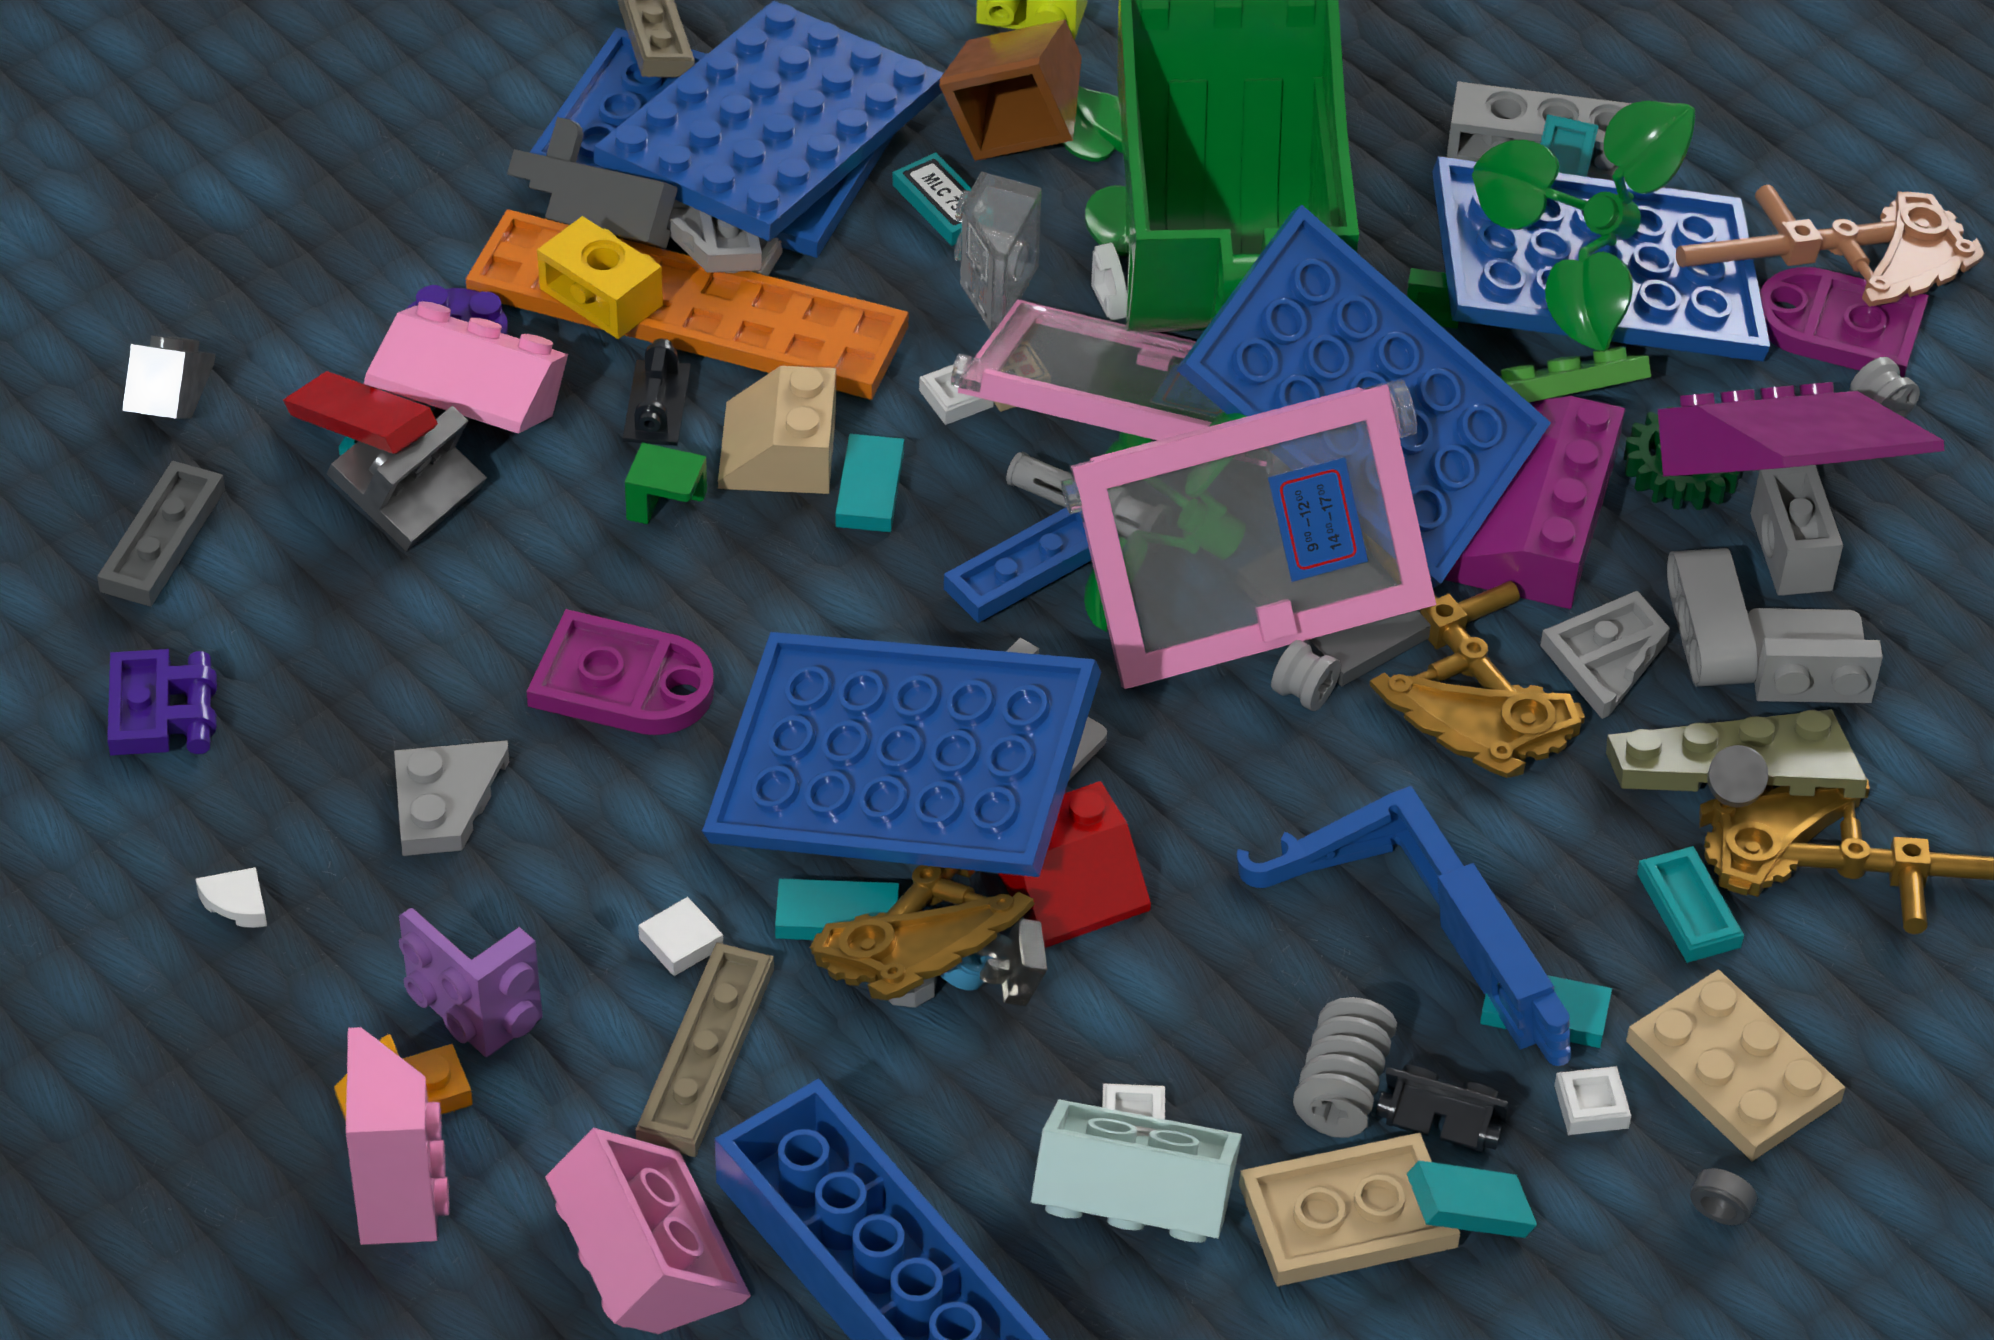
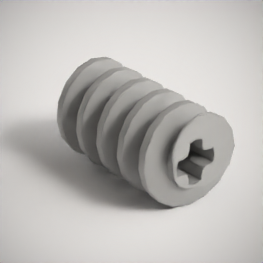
[1293,997,1397,1137]

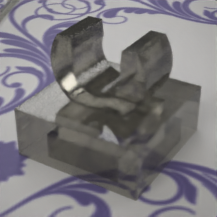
[977,919,1048,1006]

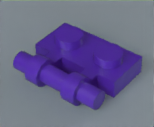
[107,649,217,756]

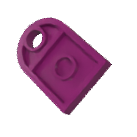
[1760,267,1929,377]
[527,609,714,735]

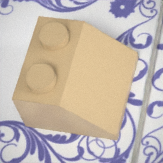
[718,366,836,494]

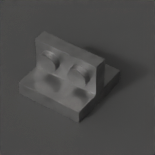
[327,405,487,551]

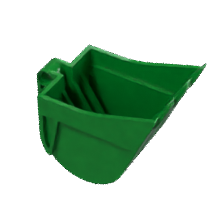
[1117,0,1359,332]

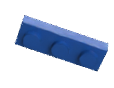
[944,501,1092,623]

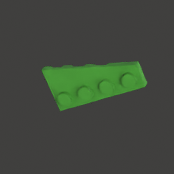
[1499,347,1651,402]

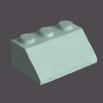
[1031,1099,1242,1242]

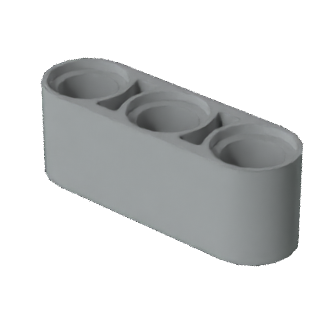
[1667,548,1758,687]

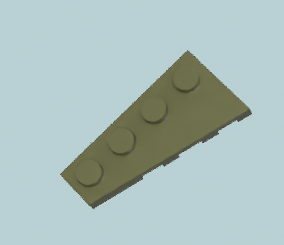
[1606,709,1867,798]

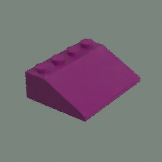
[1658,382,1945,476]
[1444,396,1625,609]

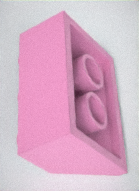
[364,302,568,434]
[346,1027,449,1245]
[545,1128,751,1334]

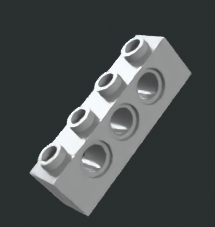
[1447,81,1631,182]

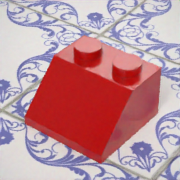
[997,781,1151,949]

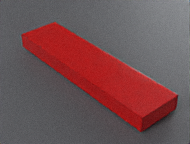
[283,371,438,454]

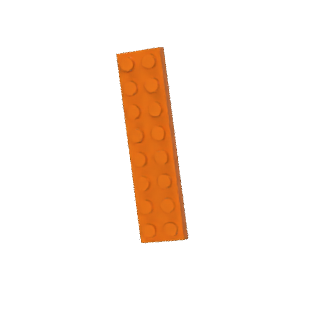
[466,209,909,400]

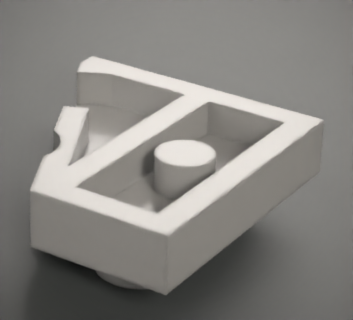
[667,200,762,273]
[1540,591,1670,719]
[394,740,509,856]

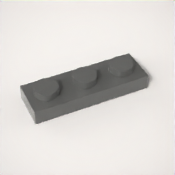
[97,460,225,607]

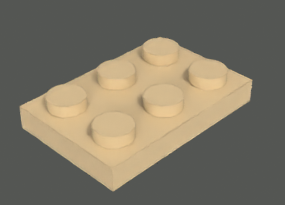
[1626,969,1845,1161]
[1239,1133,1460,1287]

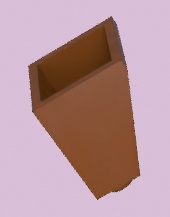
[939,19,1082,161]

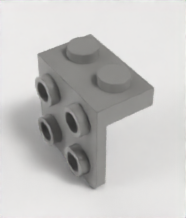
[1748,608,1883,703]

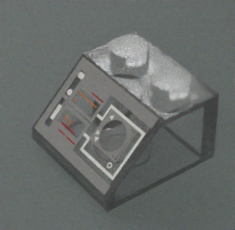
[954,172,1042,333]

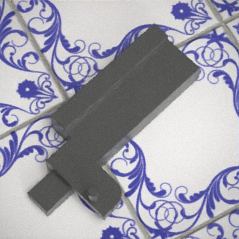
[507,117,678,249]

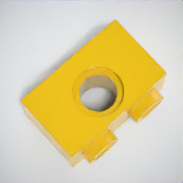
[537,216,663,339]

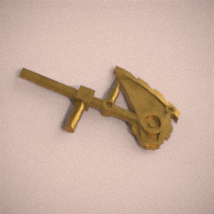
[1361,530,1585,778]
[1699,779,1994,934]
[810,865,1035,1000]

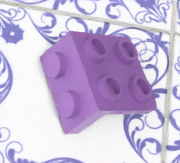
[399,908,543,1058]

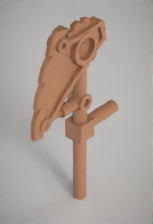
[1676,185,1984,307]

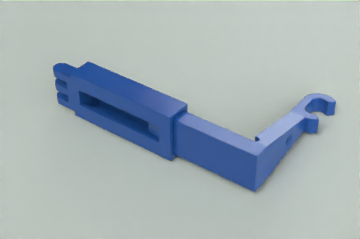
[1237,786,1571,1066]

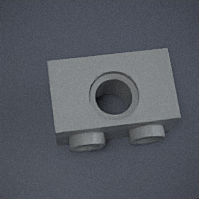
[1750,465,1843,596]

